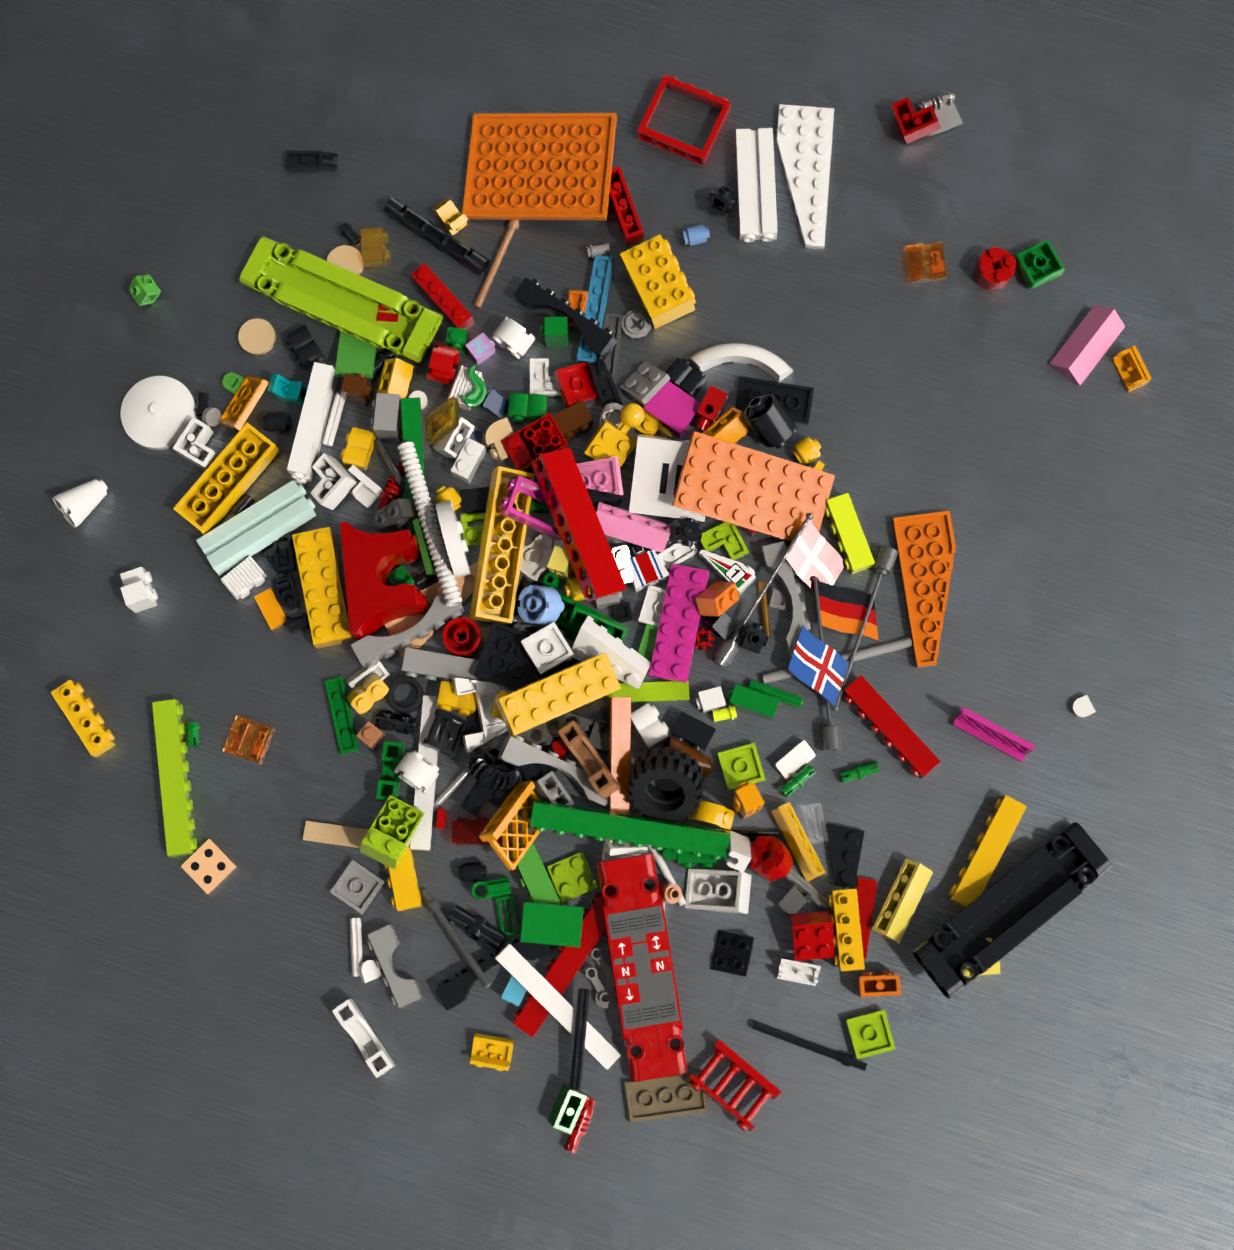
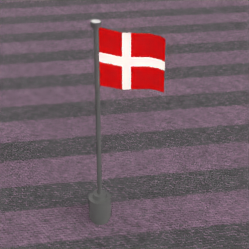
[712,513,845,668]

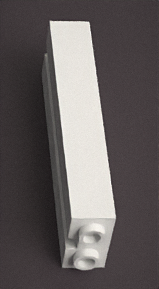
[735,128,777,242]
[287,362,338,484]

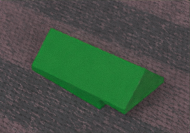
[555,593,629,641]

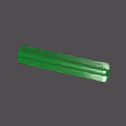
[748,680,804,708]

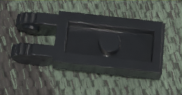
[285,151,338,171]
[589,359,624,407]

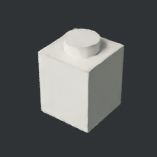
[695,686,726,713]

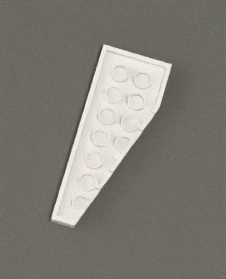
[776,104,834,249]

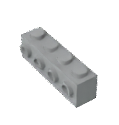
[402,648,480,683]

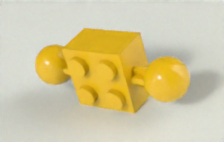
[584,403,644,467]

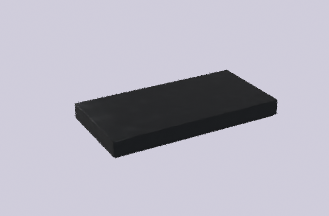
[735,376,814,425]

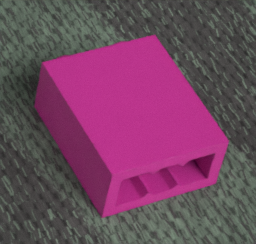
[643,381,701,439]

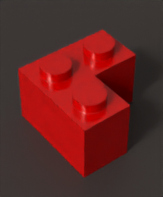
[891,97,941,144]

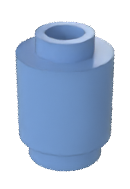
[682,224,710,246]

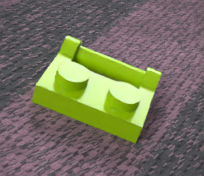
[461,513,486,547]

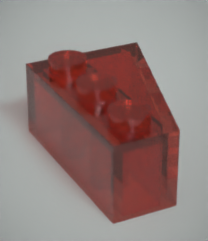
[451,817,512,846]

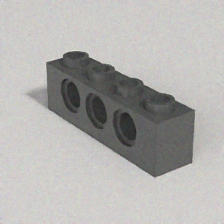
[517,712,594,746]

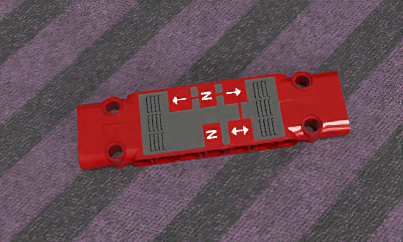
[597,853,688,1082]

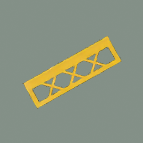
[771,802,826,882]

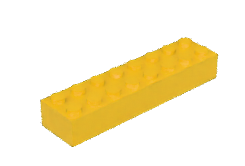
[469,466,535,625]

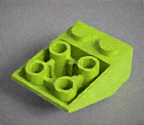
[360,795,425,870]

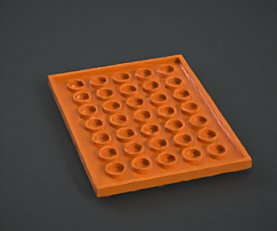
[462,113,617,220]

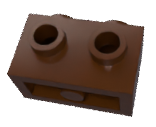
[340,373,374,407]
[553,400,593,441]

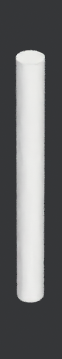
[647,845,686,907]

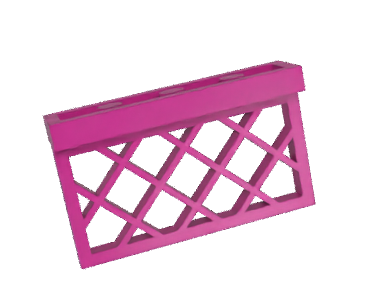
[952,707,1035,762]

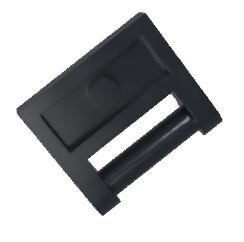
[422,708,468,758]

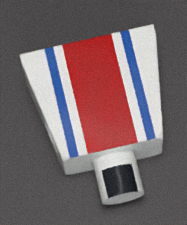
[629,545,669,592]

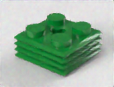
[1014,239,1065,289]

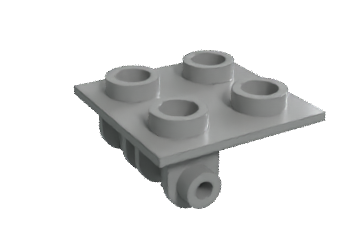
[915,92,963,137]

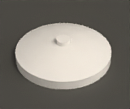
[120,376,196,450]

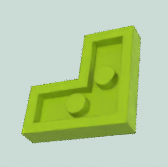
[699,522,749,561]

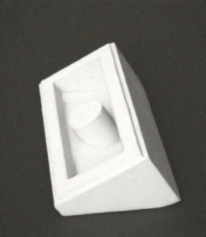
[346,660,390,690]
[774,740,816,781]

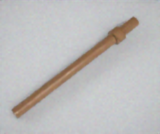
[474,220,520,309]

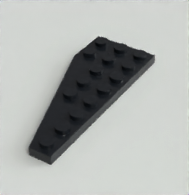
[473,622,610,727]

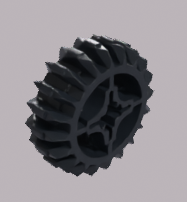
[468,747,520,791]

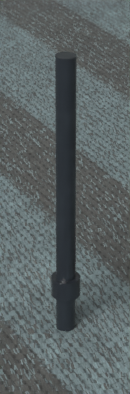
[752,1021,867,1071]

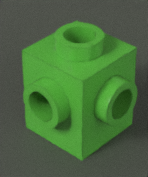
[127,274,161,306]

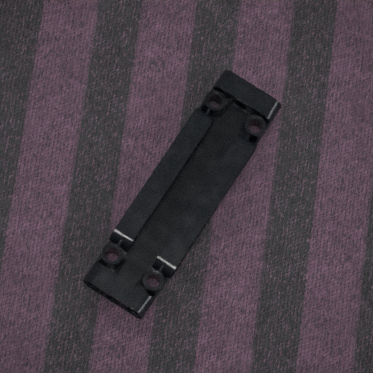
[912,822,1111,999]

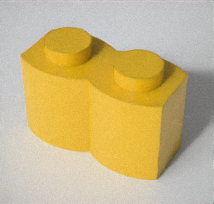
[340,427,376,471]
[347,673,389,714]
[435,681,477,716]

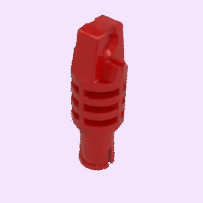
[378,462,405,509]
[564,1096,595,1153]

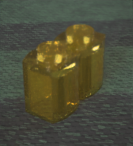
[360,227,390,269]

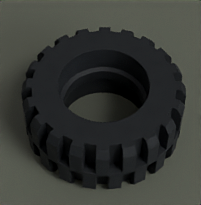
[627,747,704,822]

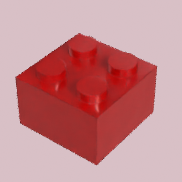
[790,911,835,961]

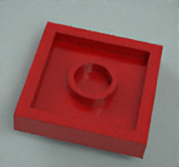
[553,362,599,407]

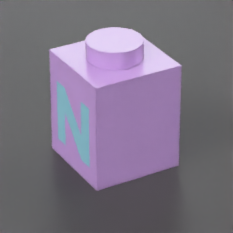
[465,332,496,365]

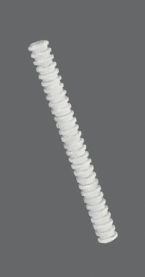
[397,442,463,607]

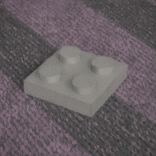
[620,361,671,405]
[330,859,385,915]

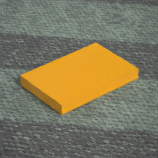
[218,375,269,431]

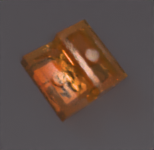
[905,242,948,283]
[223,715,276,765]

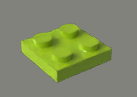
[717,743,766,791]
[547,851,598,903]
[846,1010,896,1059]

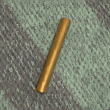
[758,580,771,638]

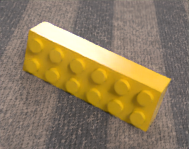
[173,423,280,535]
[292,527,355,649]
[495,652,621,736]

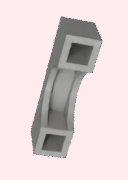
[367,925,423,1008]

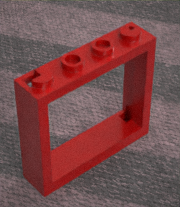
[637,75,731,166]

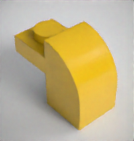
[432,199,468,235]
[688,800,735,830]

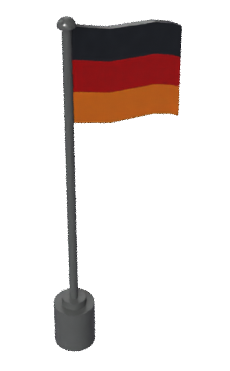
[812,577,879,751]

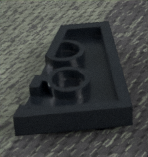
[826,823,865,889]

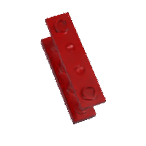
[687,1039,782,1131]

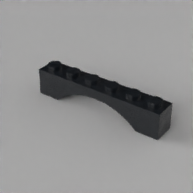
[513,277,617,359]
[435,939,552,1011]

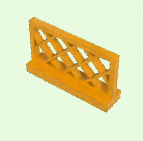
[479,781,541,871]

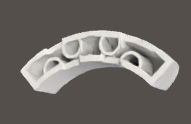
[688,343,793,382]

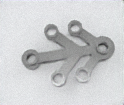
[586,948,616,1008]

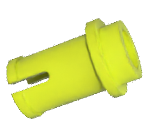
[712,705,737,722]

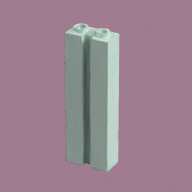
[196,480,317,576]

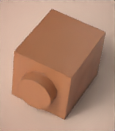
[356,721,386,750]

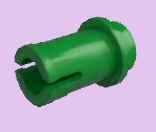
[543,572,561,589]
[185,722,201,747]

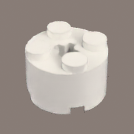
[492,316,536,359]
[393,751,439,794]

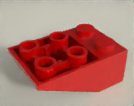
[501,413,569,473]

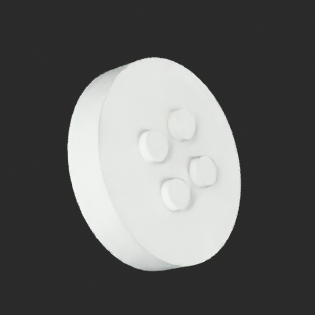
[435,500,471,578]

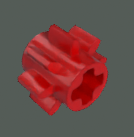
[695,627,715,652]

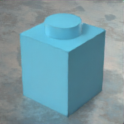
[501,976,528,1007]

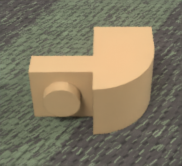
[482,417,513,464]

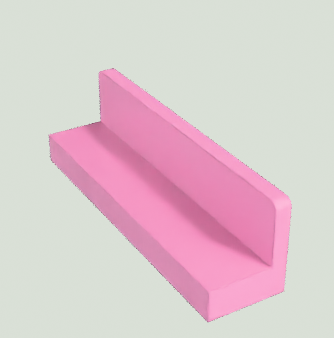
[596,502,671,553]

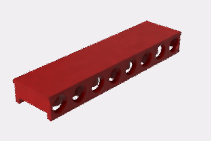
[531,448,626,603]

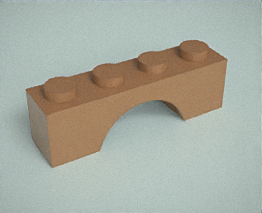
[558,720,620,799]

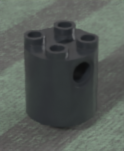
[743,394,797,449]

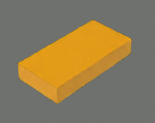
[254,588,287,630]

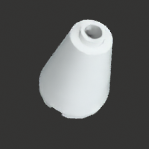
[52,479,108,528]

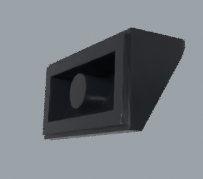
[460,487,490,513]

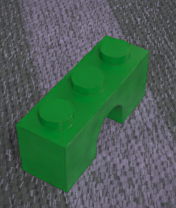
[376,741,406,802]

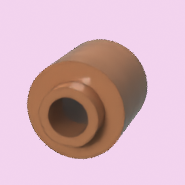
[659,882,682,904]

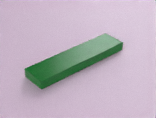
[324,676,360,755]

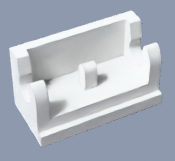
[727,831,751,874]
[777,958,821,986]

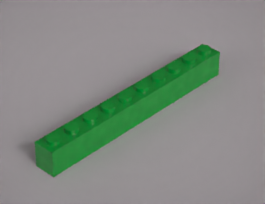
[530,800,730,860]

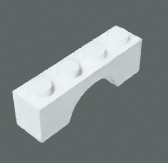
[332,999,396,1078]

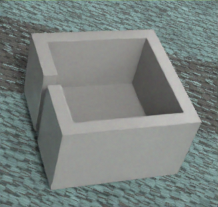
[371,393,402,441]

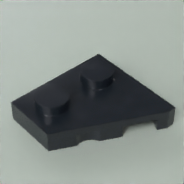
[261,533,296,574]

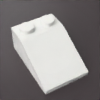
[685,869,752,914]

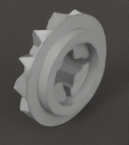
[622,310,651,339]

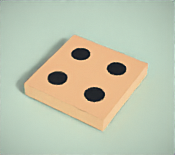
[181,839,237,894]

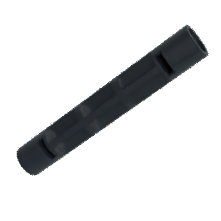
[383,196,490,275]

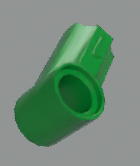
[472,877,511,900]

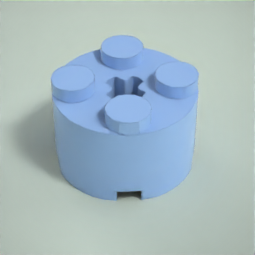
[518,585,564,625]

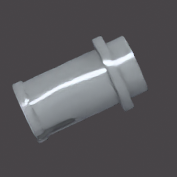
[586,243,610,259]

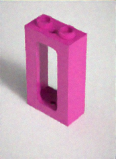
[500,475,569,541]

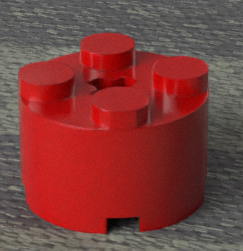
[974,247,1016,291]
[427,343,460,385]
[442,617,483,658]
[749,836,793,882]

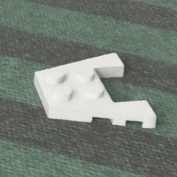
[453,678,512,753]

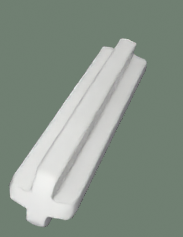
[322,392,345,447]
[350,918,363,977]

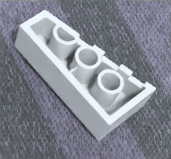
[572,615,651,689]

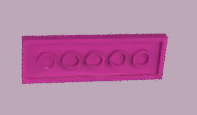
[649,564,710,683]

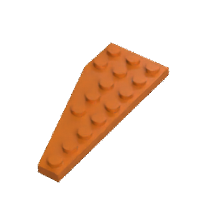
[892,510,956,668]

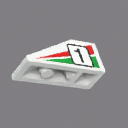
[699,550,756,596]

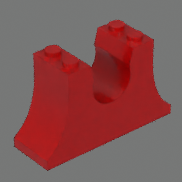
[340,522,428,640]

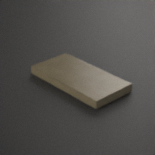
[624,1071,709,1123]

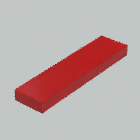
[856,877,878,959]

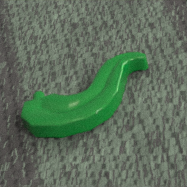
[460,365,487,407]

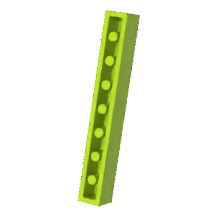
[152,699,197,857]

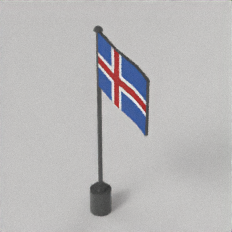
[788,546,898,711]

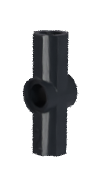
[447,905,507,950]

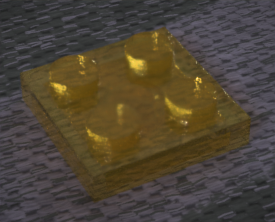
[427,396,459,445]

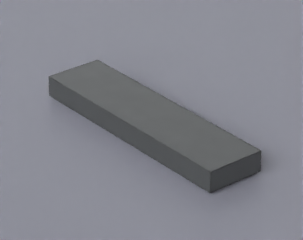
[597,313,623,383]

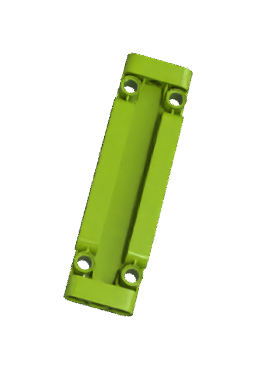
[239,236,443,363]

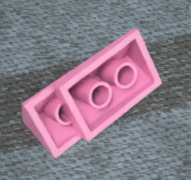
[1049,305,1125,386]

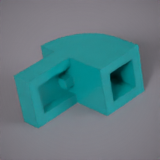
[267,374,308,406]

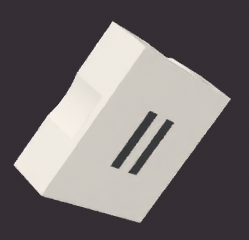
[629,434,705,522]

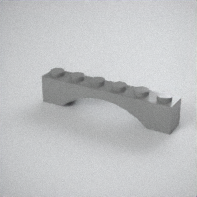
[761,541,811,659]
[351,594,465,668]
[497,735,609,807]

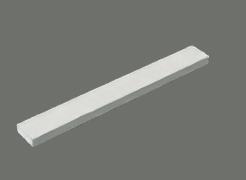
[410,696,441,851]
[495,944,621,1070]

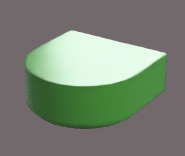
[222,373,244,395]

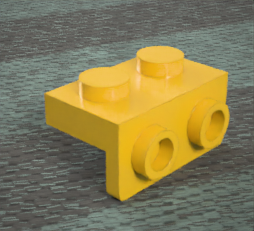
[469,1033,514,1071]

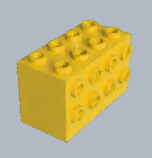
[620,234,696,329]

